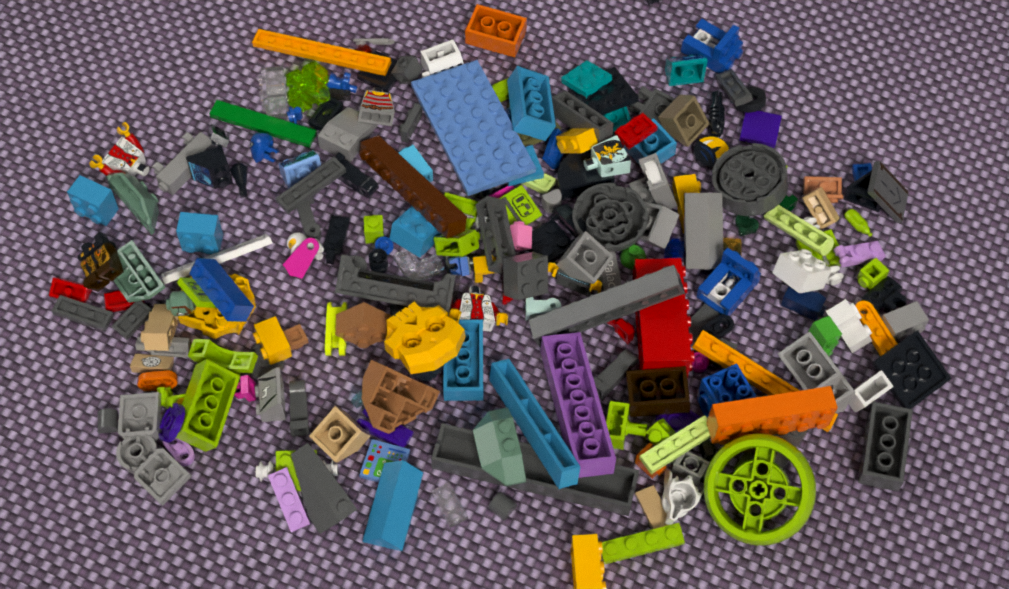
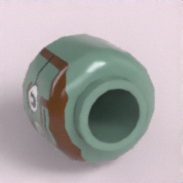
[166,291,196,316]

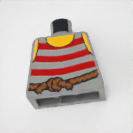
[358,87,395,126]

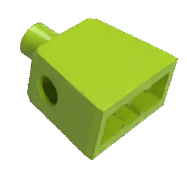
[433,229,480,257]

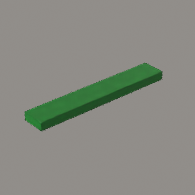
[209,100,317,148]

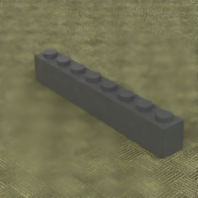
[529,265,685,347]

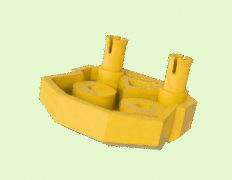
[178,274,256,340]
[384,301,466,374]

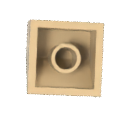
[309,406,371,463]

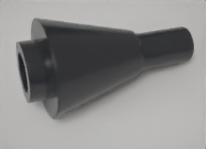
[230,163,248,198]

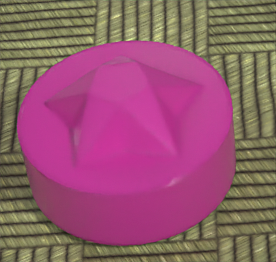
[692,352,709,373]

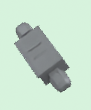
[669,451,709,486]

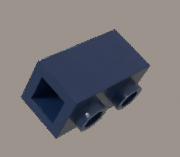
[781,286,827,321]

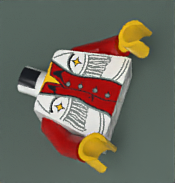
[89,122,149,176]
[448,286,508,332]

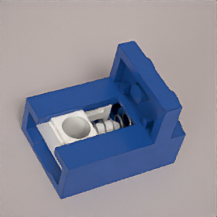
[681,19,743,74]
[697,247,761,316]

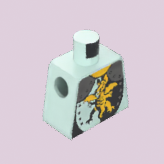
[584,135,631,177]

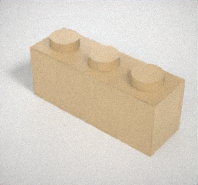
[141,304,179,351]

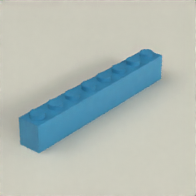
[489,359,580,489]

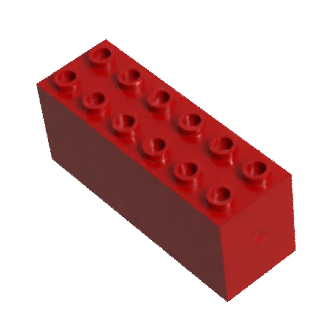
[632,258,694,379]

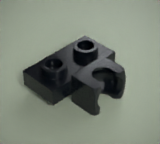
[861,276,907,313]

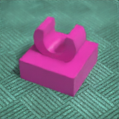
[234,375,256,402]

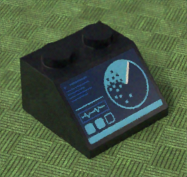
[186,146,233,189]

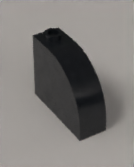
[557,149,615,200]

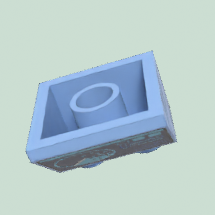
[279,150,321,189]

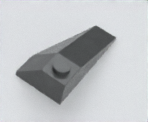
[290,443,357,534]

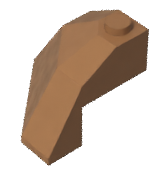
[362,360,440,434]

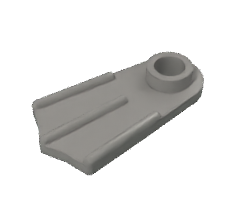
[353,38,394,46]

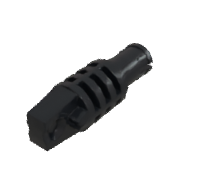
[708,91,725,137]

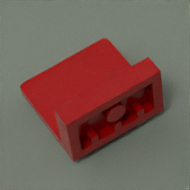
[615,113,658,149]

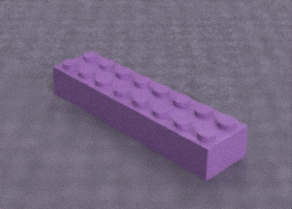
[540,332,616,478]

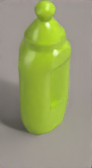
[844,209,872,237]

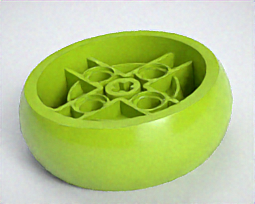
[704,433,816,546]

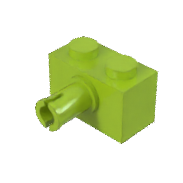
[606,401,647,450]

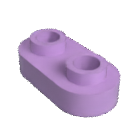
[162,438,195,466]

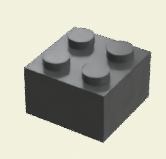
[503,252,548,300]

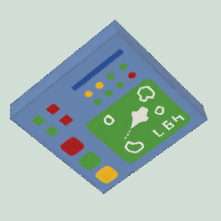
[359,439,410,483]

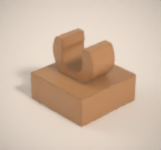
[283,324,309,351]

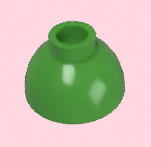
[620,245,646,270]

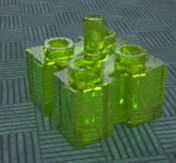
[286,61,330,113]

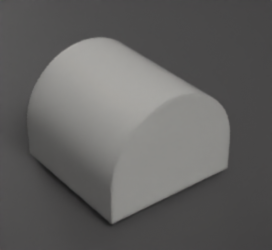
[541,189,562,213]

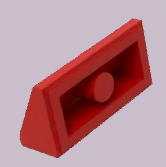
[49,277,92,303]

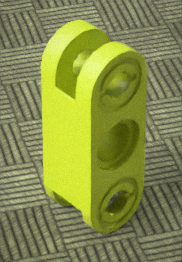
[325,302,348,356]

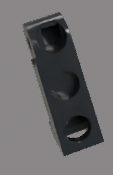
[335,153,379,198]

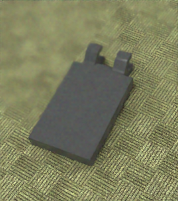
[629,86,675,127]

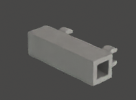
[152,132,216,195]

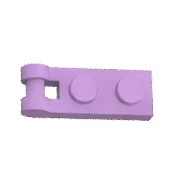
[833,241,886,267]

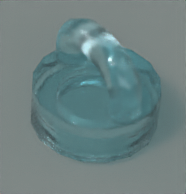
[351,390,365,408]

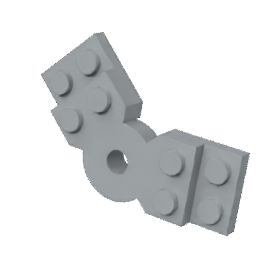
[116,392,192,506]

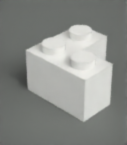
[826,299,872,353]

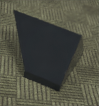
[843,170,881,212]

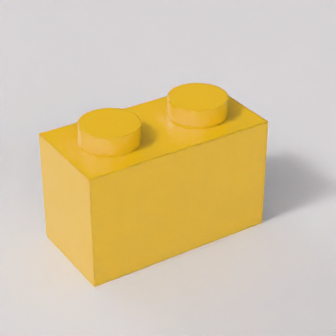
[556,128,598,153]
[252,316,292,365]

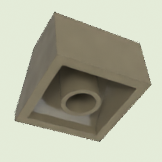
[658,95,709,147]

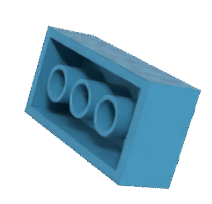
[507,66,556,141]
[443,320,483,401]

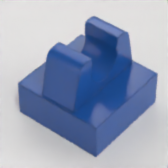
[448,255,470,276]

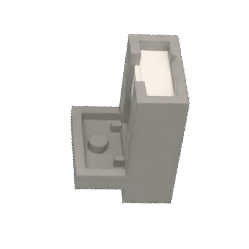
[629,153,678,210]

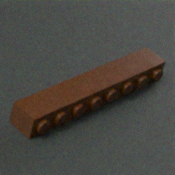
[359,135,467,239]

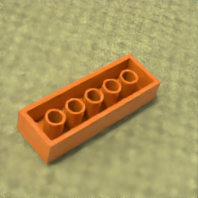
[706,386,838,444]

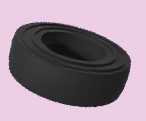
[734,87,766,113]

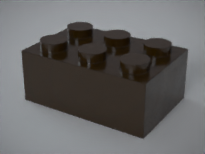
[626,366,690,417]

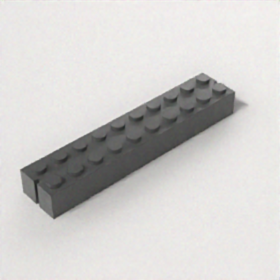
[431,423,639,516]

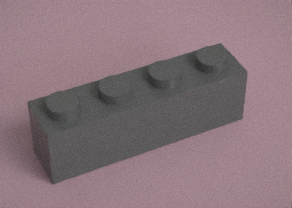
[552,90,613,144]

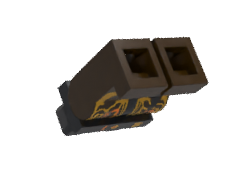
[78,232,124,292]

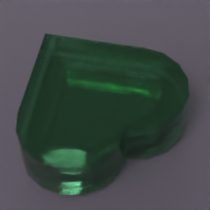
[735,215,759,236]

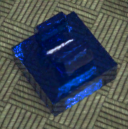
[664,238,684,261]

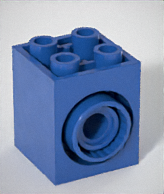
[697,364,757,418]

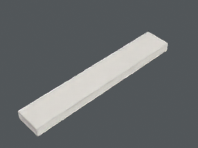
[160,234,272,285]

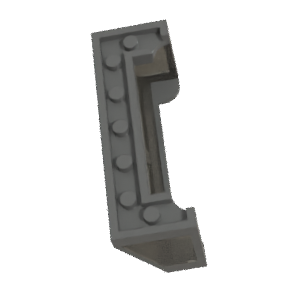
[335,255,461,314]

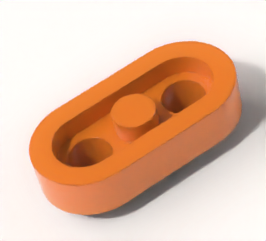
[137,370,178,391]

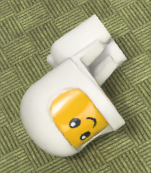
[287,232,324,260]

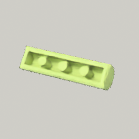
[764,205,834,256]

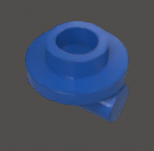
[286,107,303,124]
[373,237,393,255]

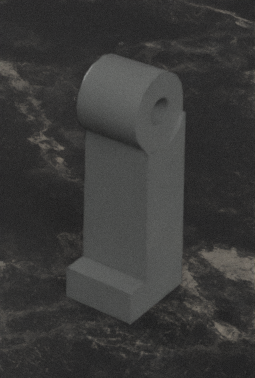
[297,196,322,241]
[593,350,638,401]
[289,380,310,437]

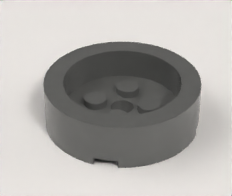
[712,143,789,216]

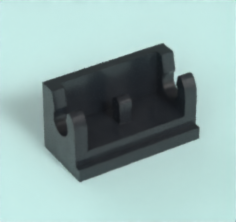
[549,204,586,243]

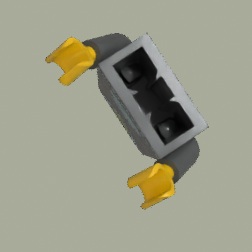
[548,262,603,297]

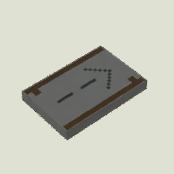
[867,161,909,223]

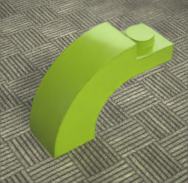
[188,339,258,376]

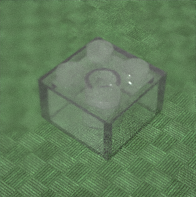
[258,66,289,118]

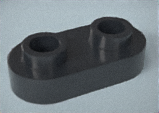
[699,314,734,339]

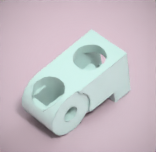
[525,297,561,320]

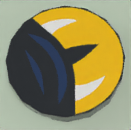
[693,136,730,170]

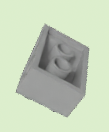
[318,107,378,163]

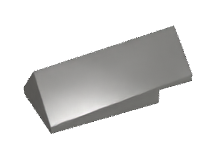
[684,193,723,269]
[778,331,856,413]

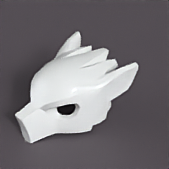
[662,470,704,525]

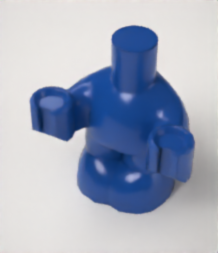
[326,72,357,93]

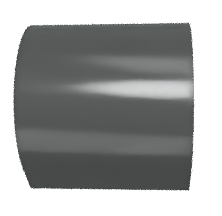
[97,408,119,434]
[489,492,517,521]

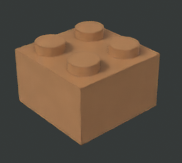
[335,302,392,348]

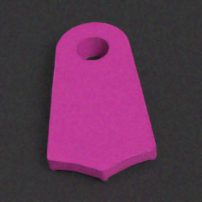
[283,237,319,279]

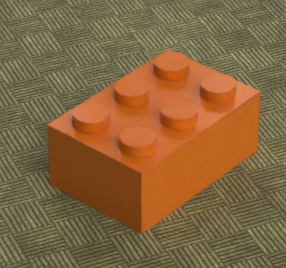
[465,4,527,58]

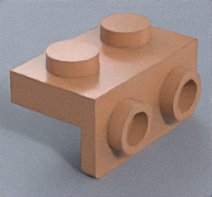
[803,176,843,203]

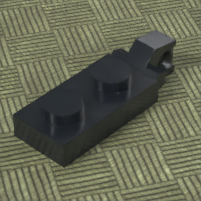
[323,215,351,265]

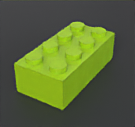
[175,359,240,452]

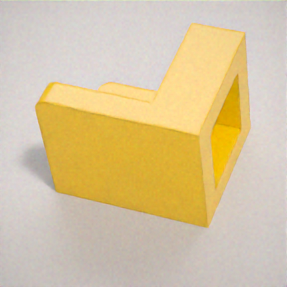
[473,255,496,283]

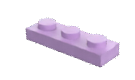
[268,467,311,532]

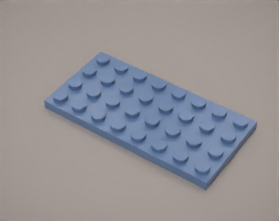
[411,60,536,196]

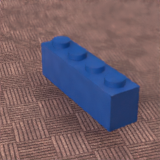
[189,258,254,322]

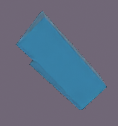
[363,460,424,551]

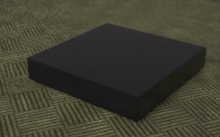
[357,51,398,93]

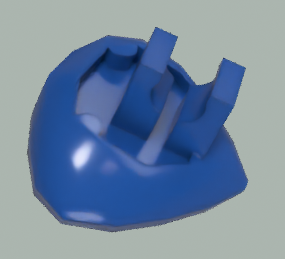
[250,133,280,163]

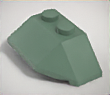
[106,173,159,235]
[112,240,166,303]
[473,407,526,486]

